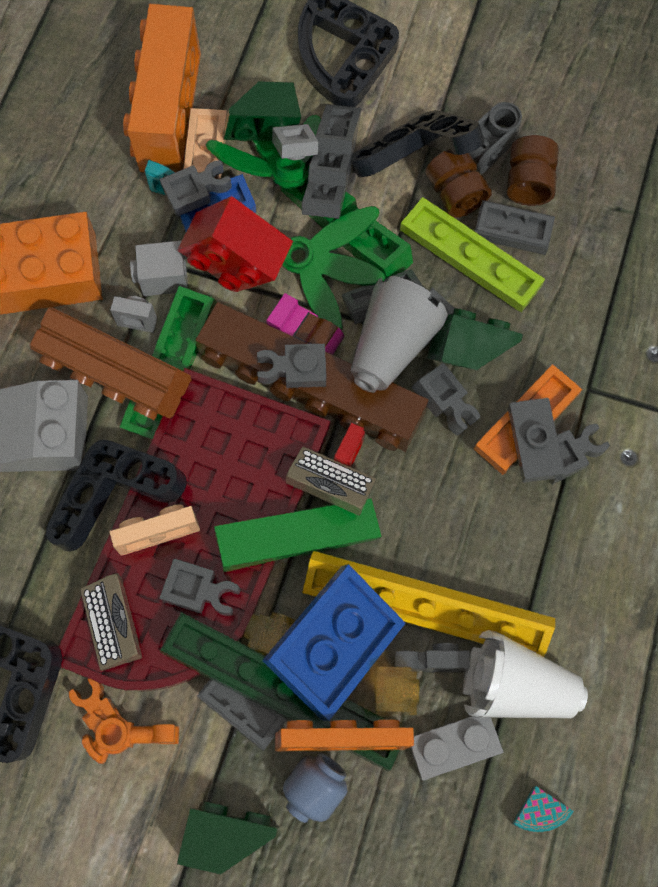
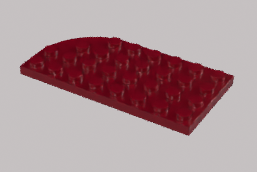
[59,368,331,692]

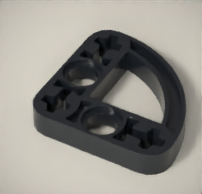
[298,0,399,107]

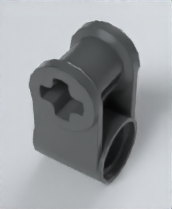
[470,102,522,174]

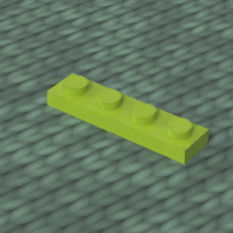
[400,197,545,313]

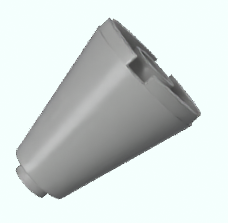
[351,276,448,393]

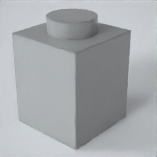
[130,241,188,296]

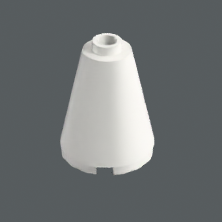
[463,630,588,718]

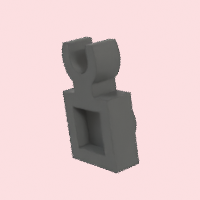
[160,160,232,217]
[257,344,326,388]
[412,363,481,436]
[549,424,610,485]
[159,559,240,616]
[394,643,470,673]

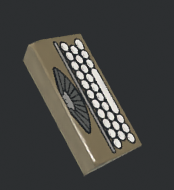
[286,447,376,516]
[80,573,143,671]

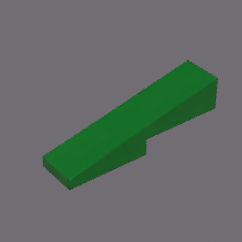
[279,165,413,278]
[120,286,217,439]
[214,498,382,573]

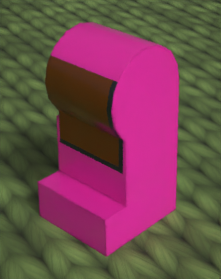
[266,293,345,355]

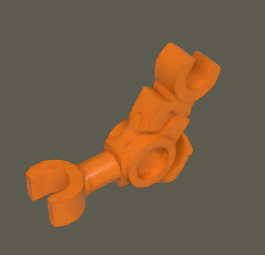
[69,678,179,764]

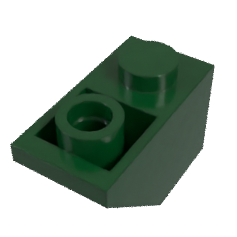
[222,81,301,141]
[427,308,523,370]
[177,801,279,875]

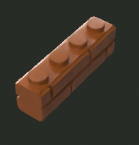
[29,307,191,420]

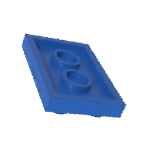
[262,564,405,721]

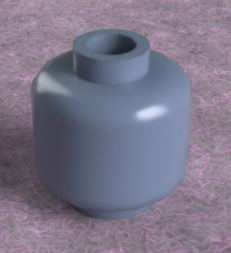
[283,753,348,823]

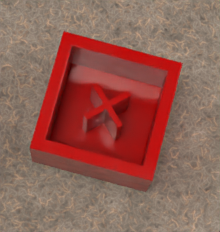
[177,196,293,292]

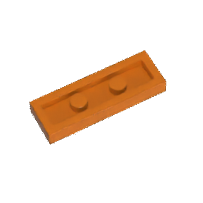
[474,364,582,475]
[275,720,414,751]

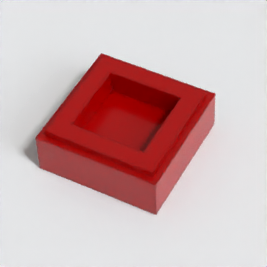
[334,423,365,468]

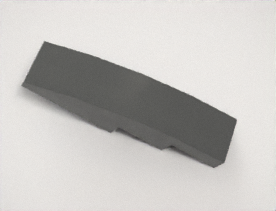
[302,104,361,219]

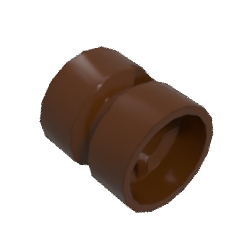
[507,135,559,206]
[425,151,492,218]

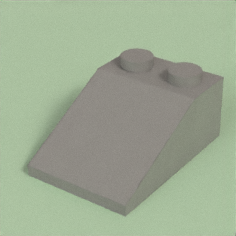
[0,380,88,472]

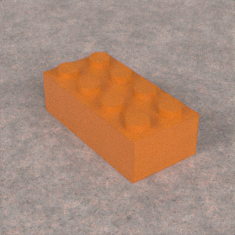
[123,4,201,173]
[0,212,103,315]

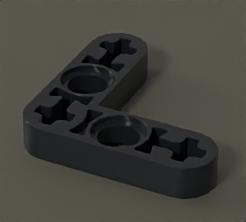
[351,110,484,177]
[46,440,187,552]
[0,621,62,763]

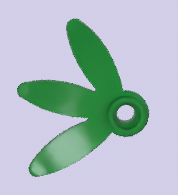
[206,115,321,189]
[282,206,385,330]

